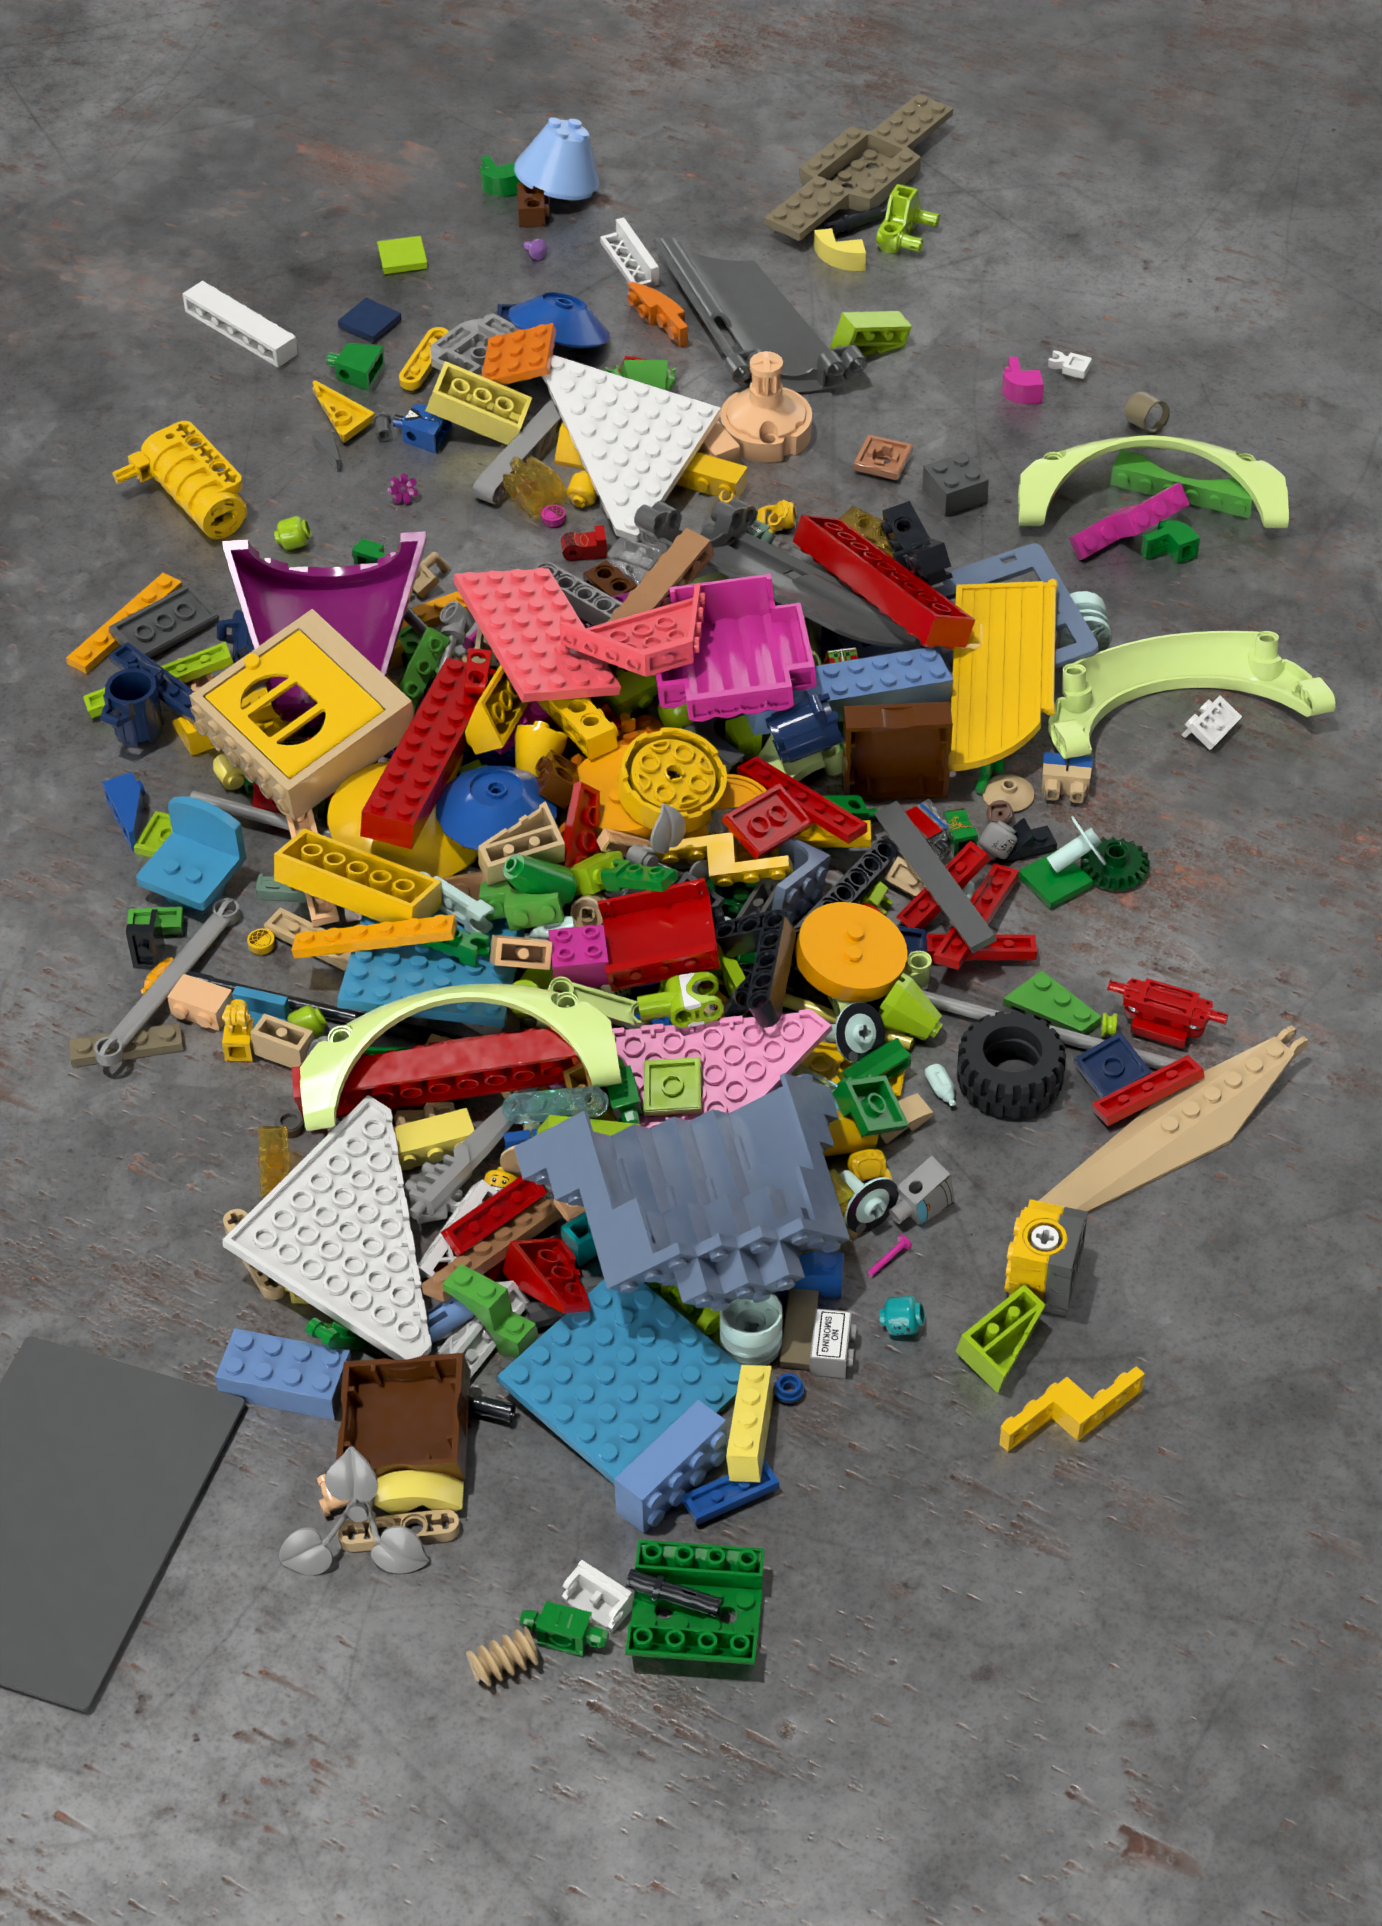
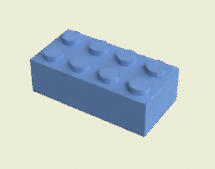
[215,1328,351,1420]
[614,1400,727,1534]

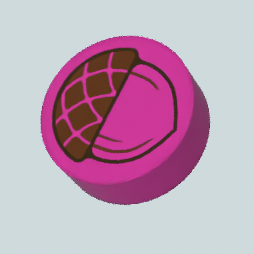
[541,505,566,527]

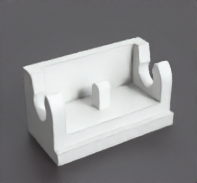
[561,1560,633,1633]

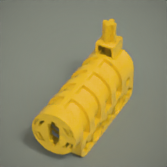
[112,421,248,539]

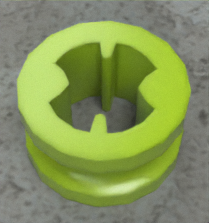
[1101,1012,1117,1037]

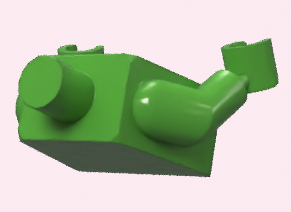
[605,360,676,392]

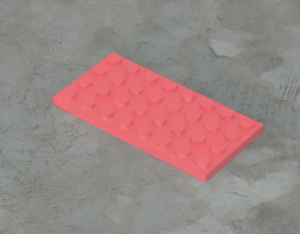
[453,568,621,702]

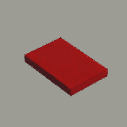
[721,783,814,860]

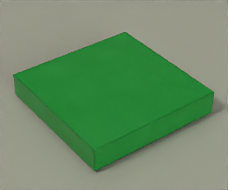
[1019,849,1093,909]

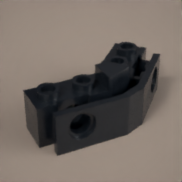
[880,501,953,586]

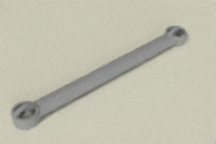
[94,898,240,1066]

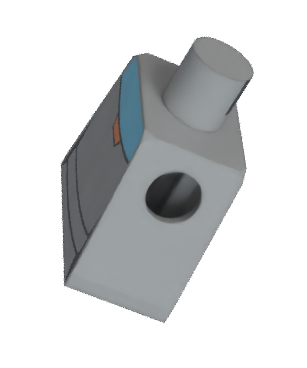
[889,1156,955,1224]

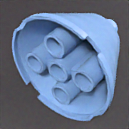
[514,117,600,200]

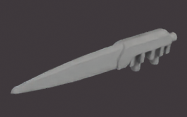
[404,1087,538,1219]

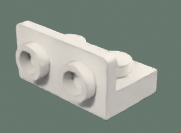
[1181,696,1242,750]

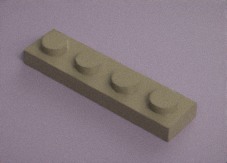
[69,1023,184,1067]

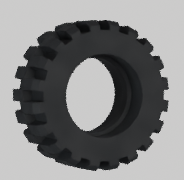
[957,1011,1066,1119]

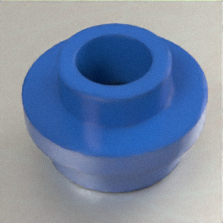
[774,1373,804,1403]

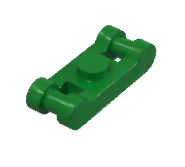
[305,1318,368,1349]

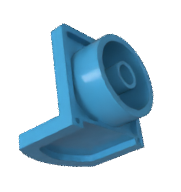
[136,796,247,910]

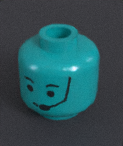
[879,1296,925,1336]

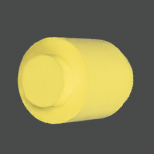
[213,753,245,790]

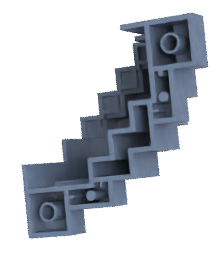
[514,1073,850,1311]

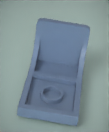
[772,838,830,924]

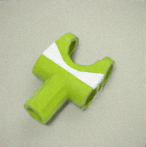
[637,972,724,1028]

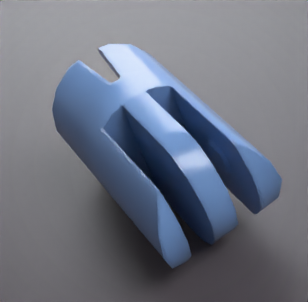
[426,1296,475,1343]

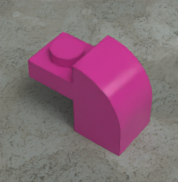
[1002,356,1044,404]

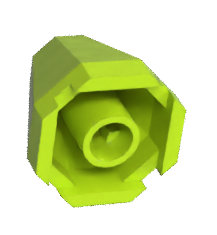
[879,973,943,1041]

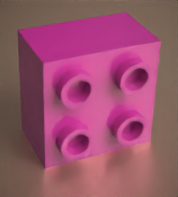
[548,925,609,992]

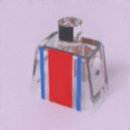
[888,799,951,859]

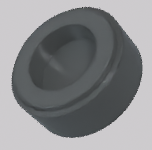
[275,1110,304,1138]

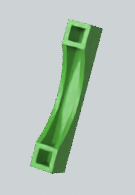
[1110,449,1255,518]

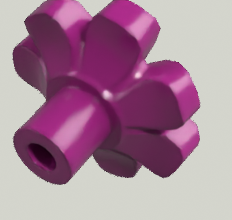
[388,473,418,504]

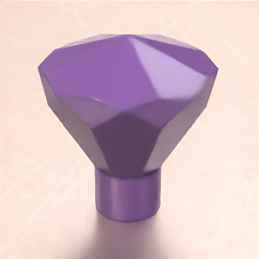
[524,239,548,261]

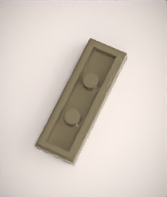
[780,1288,819,1370]

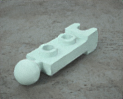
[420,872,494,934]

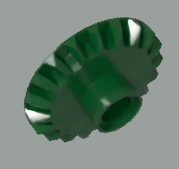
[1080,836,1150,891]

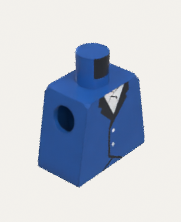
[393,404,452,453]

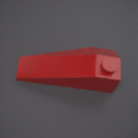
[502,1238,591,1313]

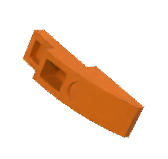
[627,282,688,347]

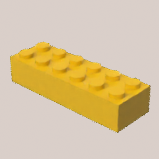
[274,828,442,923]

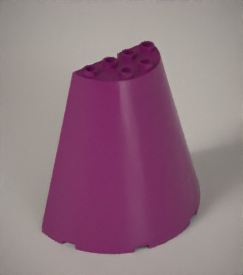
[223,531,426,729]

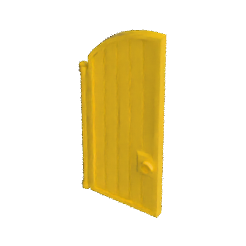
[949,579,1058,772]

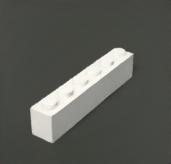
[182,281,298,368]

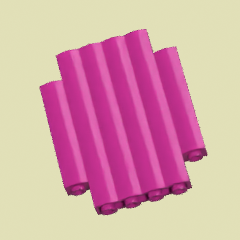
[655,574,817,722]

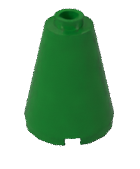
[503,854,577,907]

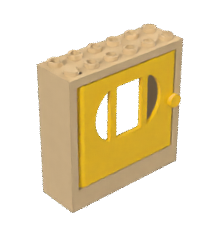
[189,609,414,821]

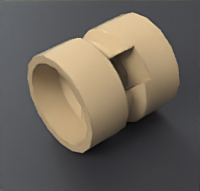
[570,891,610,927]

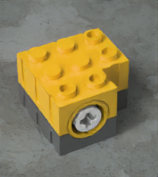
[1004,1199,1088,1317]

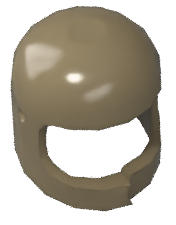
[1124,391,1170,434]

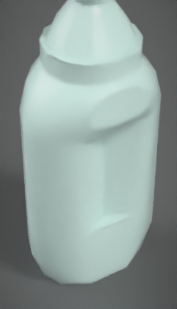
[524,916,575,940]
[925,1064,956,1107]

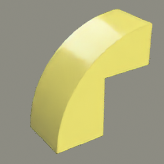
[814,229,866,271]
[374,1470,464,1515]

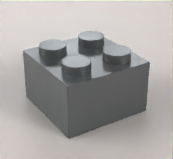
[922,452,989,516]

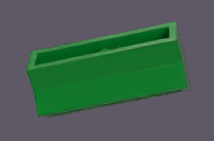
[837,1038,911,1081]

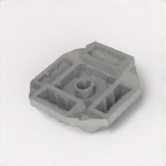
[430,313,520,386]

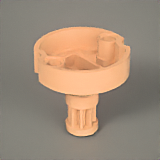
[720,351,812,463]

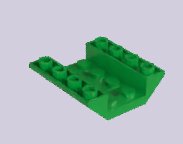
[625,1540,765,1665]

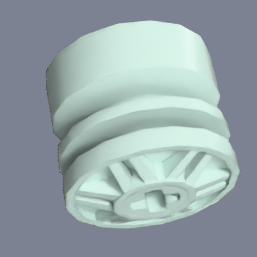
[1056,591,1112,653]
[720,1293,782,1366]

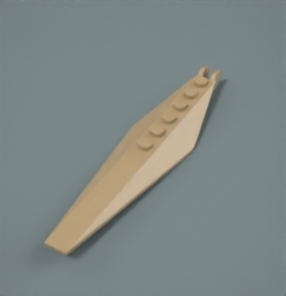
[1019,1025,1309,1218]

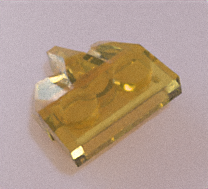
[503,455,567,518]

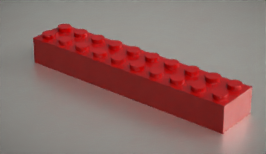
[792,515,975,650]
[360,658,496,850]
[291,1028,581,1119]

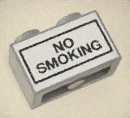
[809,1309,857,1379]

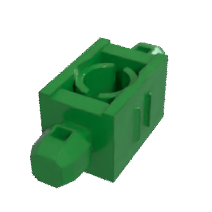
[606,1057,645,1124]
[519,1601,609,1656]

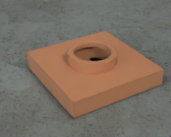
[853,434,913,480]

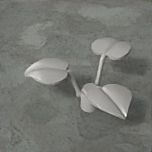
[622,804,710,896]
[279,1446,429,1576]

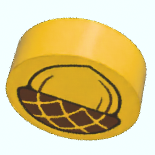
[247,928,275,955]

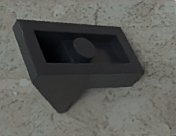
[1005,818,1057,863]

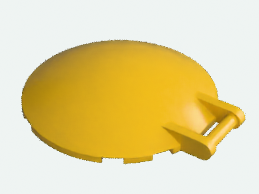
[327,754,478,878]

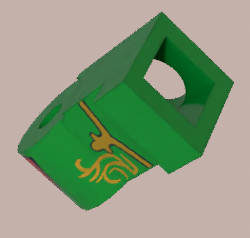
[943,808,978,857]

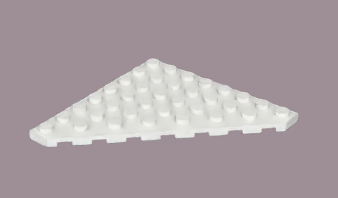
[542,355,721,542]
[222,1095,432,1360]

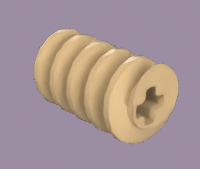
[466,1626,539,1687]

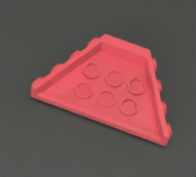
[560,583,706,677]

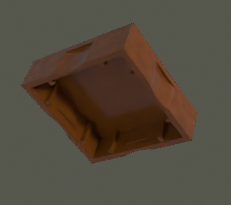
[842,702,953,802]
[336,1353,471,1480]

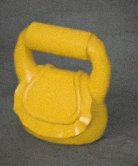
[757,500,796,529]
[847,1149,893,1182]

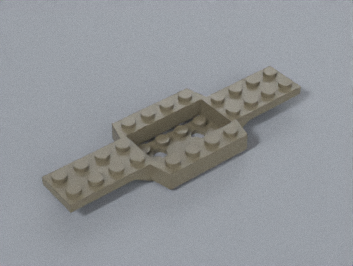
[764,94,953,241]

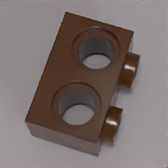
[517,183,549,227]
[583,560,637,597]
[535,749,579,809]

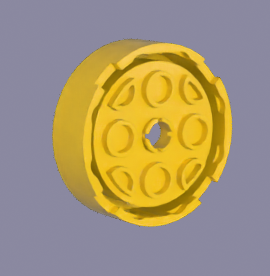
[617,727,727,833]

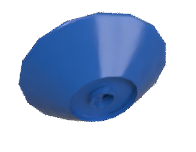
[508,292,610,348]
[436,766,557,851]

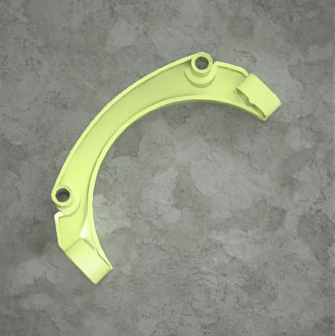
[1018,435,1289,528]
[1048,631,1336,759]
[300,984,622,1131]

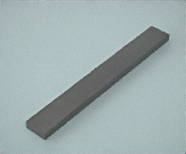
[874,801,997,953]

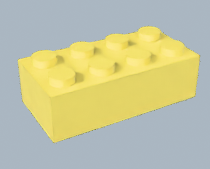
[425,361,532,445]

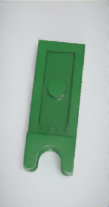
[601,859,678,892]
[422,928,491,967]

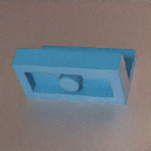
[232,986,290,1026]

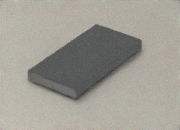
[109,584,219,658]

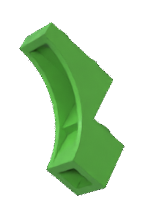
[479,880,564,931]
[442,1264,539,1358]

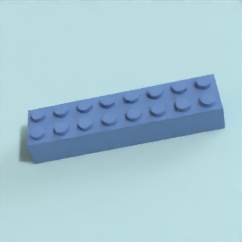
[744,646,953,735]

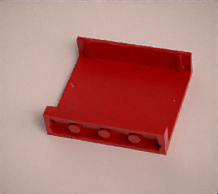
[597,878,721,992]

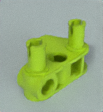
[876,184,941,253]

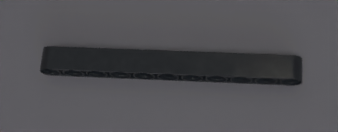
[723,839,897,1018]

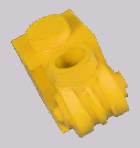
[222,999,255,1062]

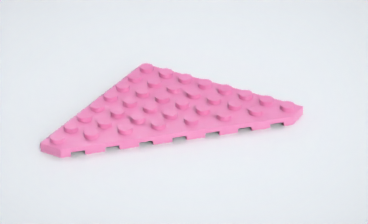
[549,1009,832,1128]

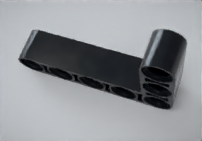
[715,909,796,1028]

